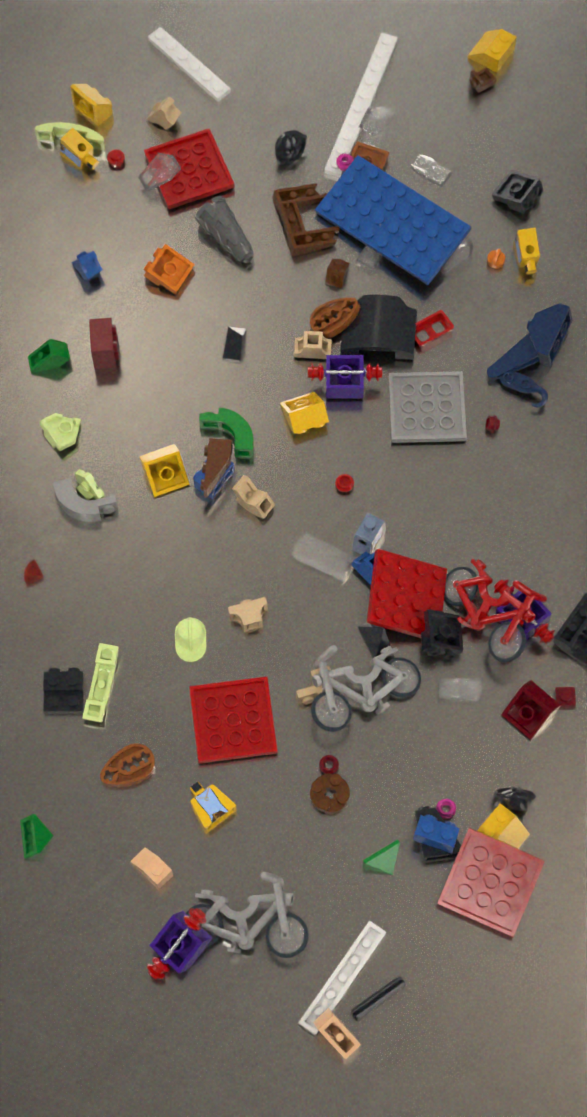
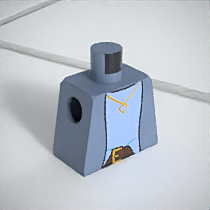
[352,513,386,555]

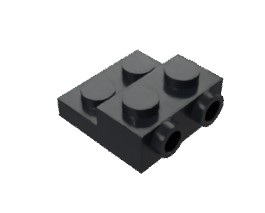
[492,170,543,213]
[421,609,464,659]
[43,668,85,714]

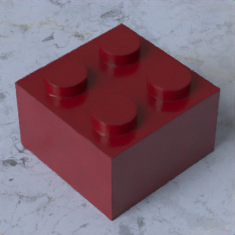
[89,318,119,369]

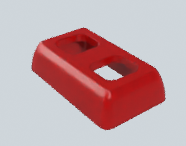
[415,310,454,347]

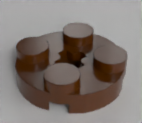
[310,774,350,815]

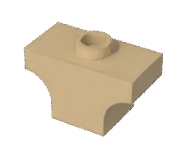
[147,96,182,130]
[294,331,332,359]
[228,597,268,632]

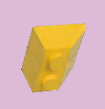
[468,29,516,73]
[70,84,113,126]
[280,392,329,434]
[139,444,190,497]
[477,803,530,848]

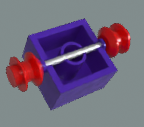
[308,355,382,398]
[494,579,555,645]
[147,908,213,979]

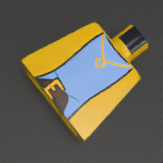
[60,127,99,170]
[513,228,540,274]
[190,782,237,833]

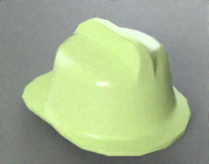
[175,617,206,662]

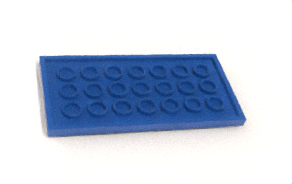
[315,155,471,285]

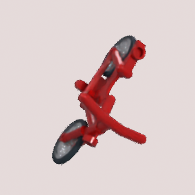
[444,559,547,663]

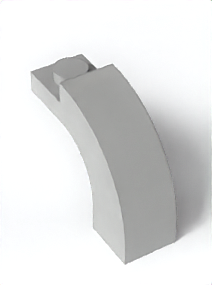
[52,478,118,522]

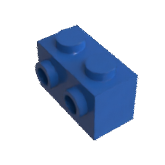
[413,815,460,853]

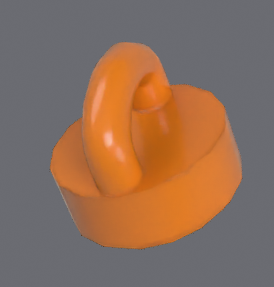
[487,249,505,269]

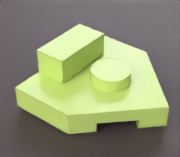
[39,413,81,451]
[75,469,105,500]

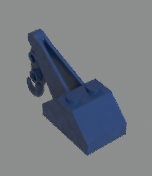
[487,303,573,408]

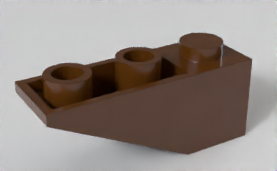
[200,438,232,498]

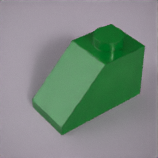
[28,339,70,373]

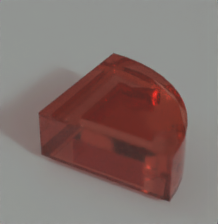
[24,559,44,585]

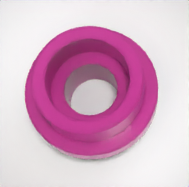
[336,154,354,171]
[436,799,456,819]

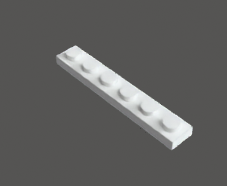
[148,27,231,102]
[298,921,386,1036]

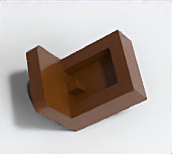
[469,67,496,92]
[325,258,350,288]

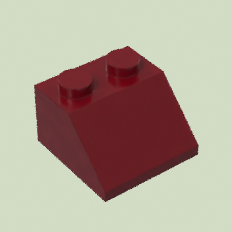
[501,680,561,740]

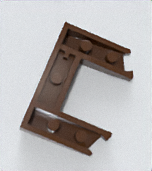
[272,183,339,257]

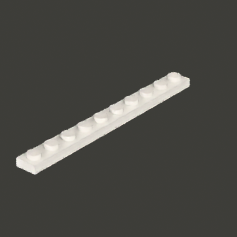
[324,32,398,178]

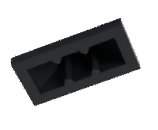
[222,326,246,362]
[358,622,390,658]

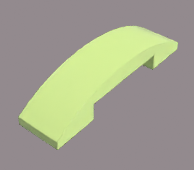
[35,122,106,151]
[82,643,119,723]

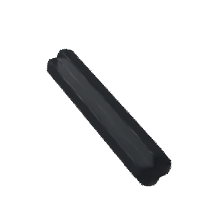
[351,976,405,1020]

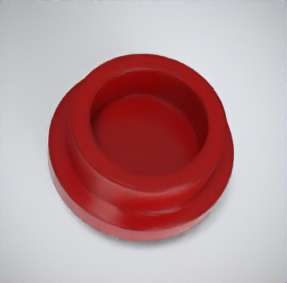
[107,149,125,167]
[335,474,354,492]

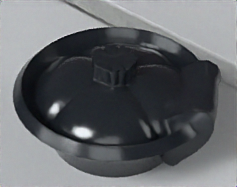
[275,129,307,165]
[494,786,537,810]

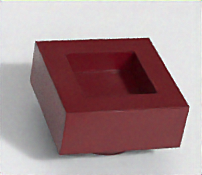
[554,687,576,708]

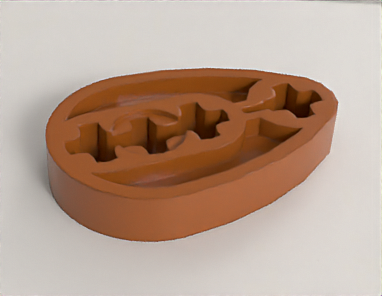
[310,298,360,338]
[100,743,155,788]

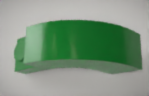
[199,407,254,458]

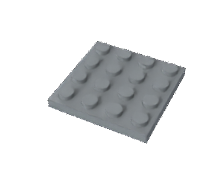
[389,371,467,443]

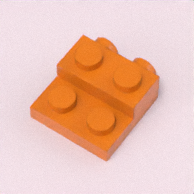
[143,244,195,294]

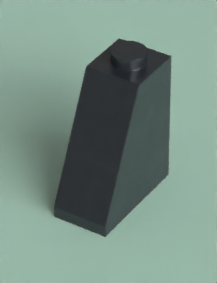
[414,806,461,863]

